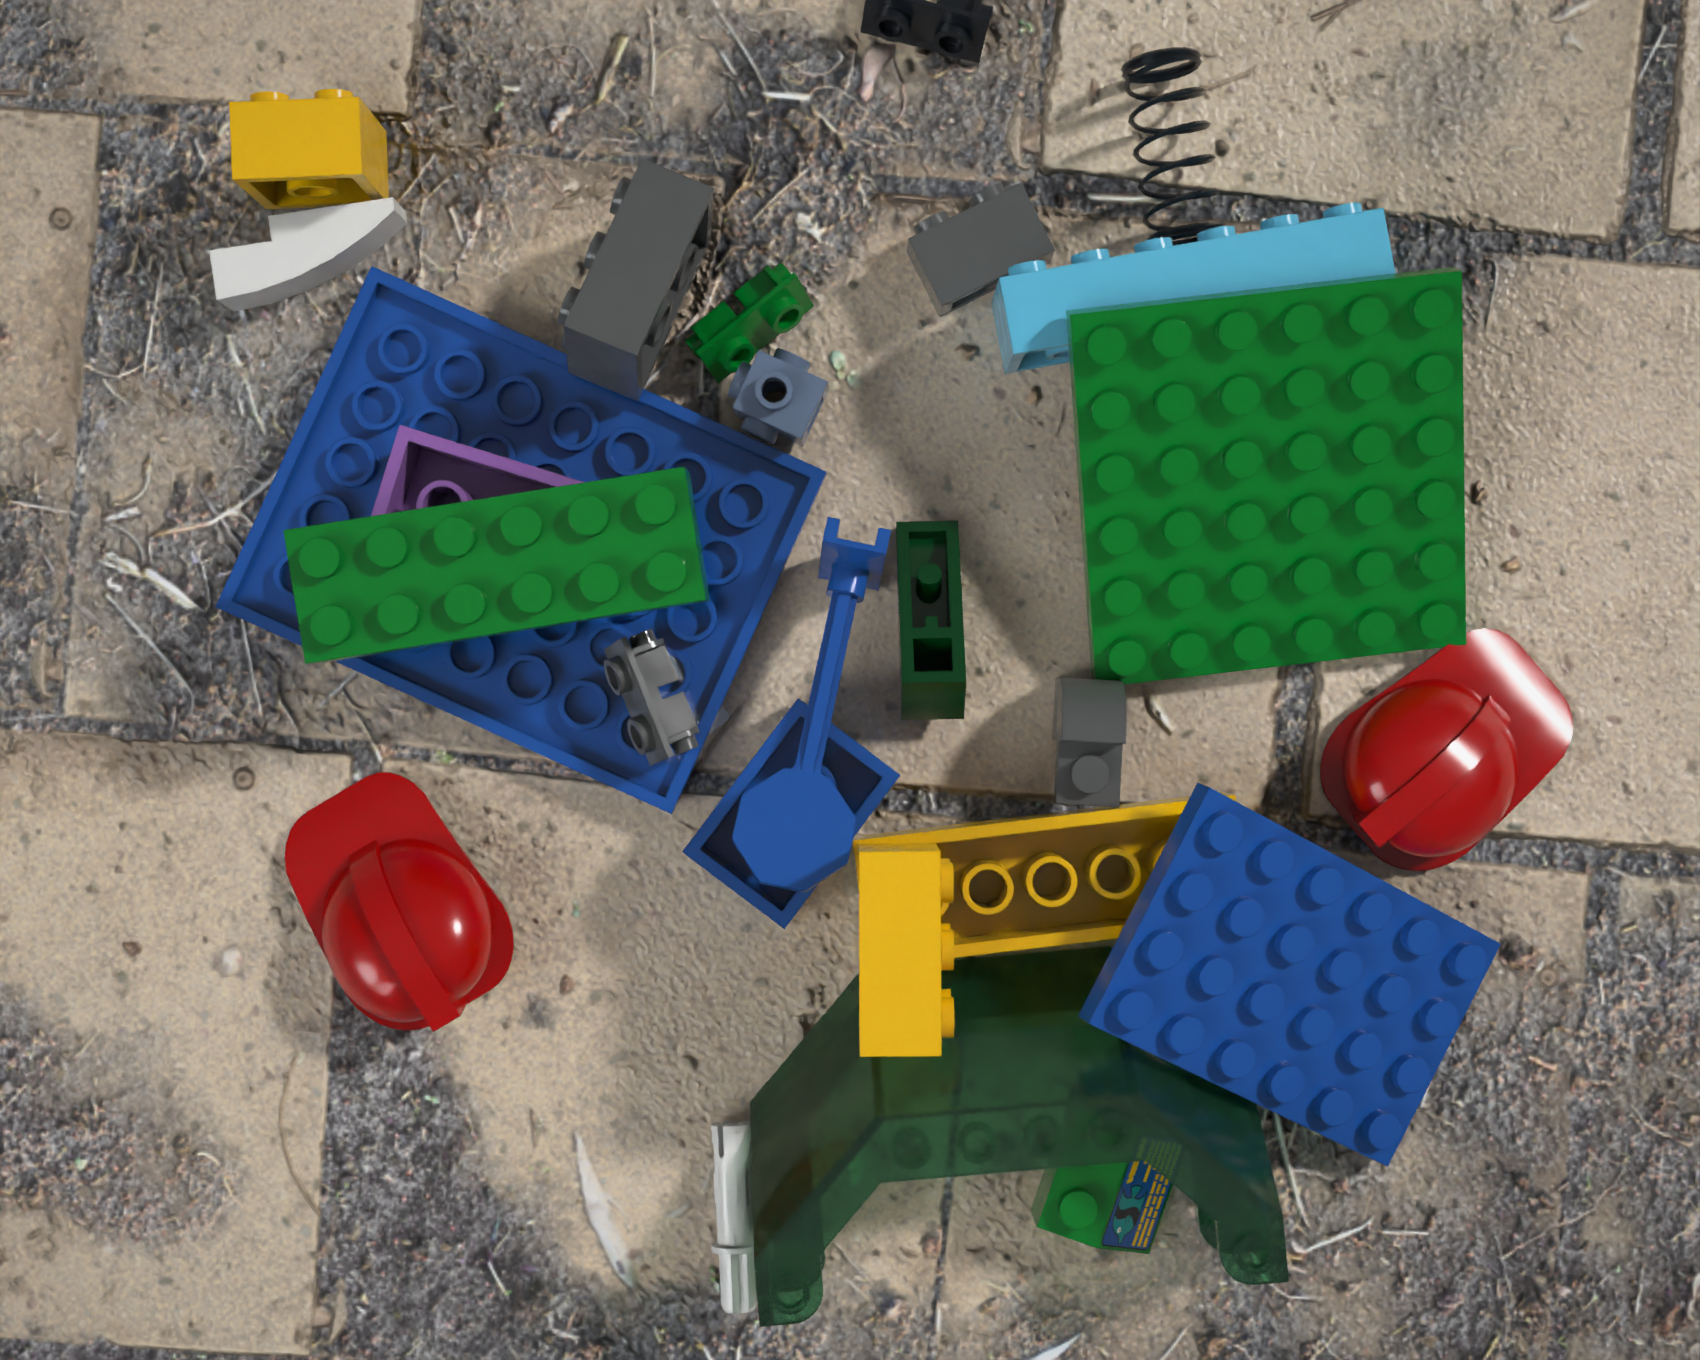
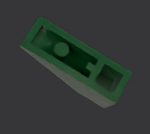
[896,520,966,720]

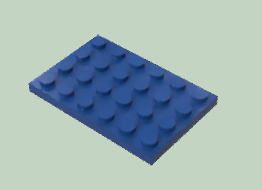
[1078,782,1501,1167]

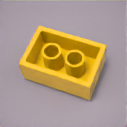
[858,843,955,1057]

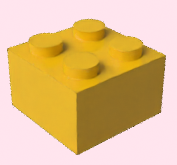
[229,89,389,210]

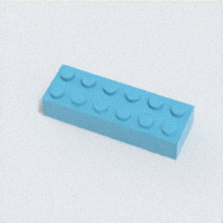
[991,202,1396,374]

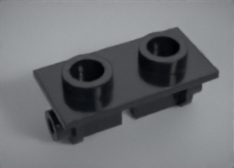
[860,0,993,63]

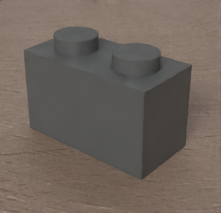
[907,183,1055,317]

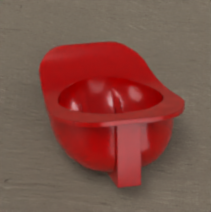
[1320,628,1573,871]
[284,772,514,1032]

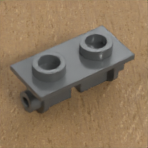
[604,629,700,766]

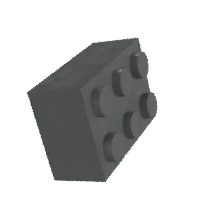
[558,158,714,401]

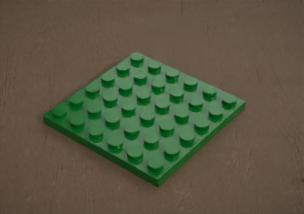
[1066,267,1466,684]

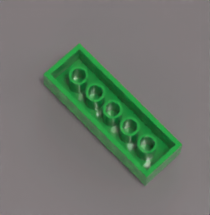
[283,467,710,664]

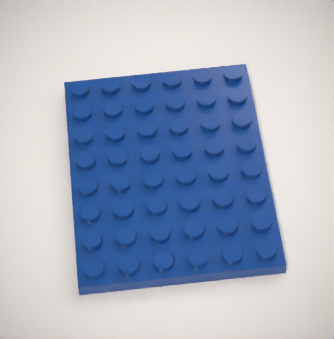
[215,266,827,814]

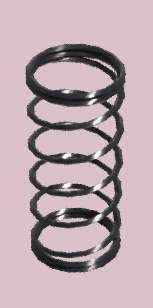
[1121,47,1225,246]

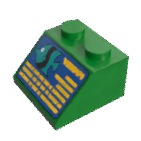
[1031,1093,1190,1254]

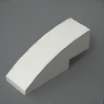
[209,197,407,312]

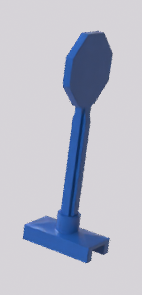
[732,517,891,893]

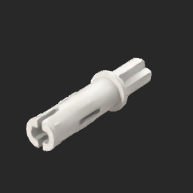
[711,1121,761,1314]

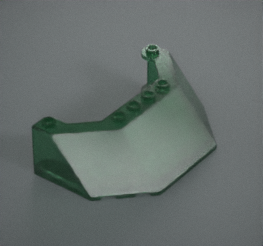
[750,946,1289,1327]

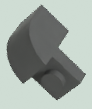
[1052,677,1127,808]

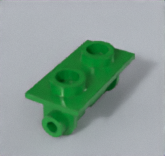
[684,262,814,384]

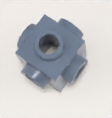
[728,348,829,447]

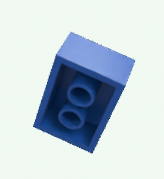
[682,698,900,929]

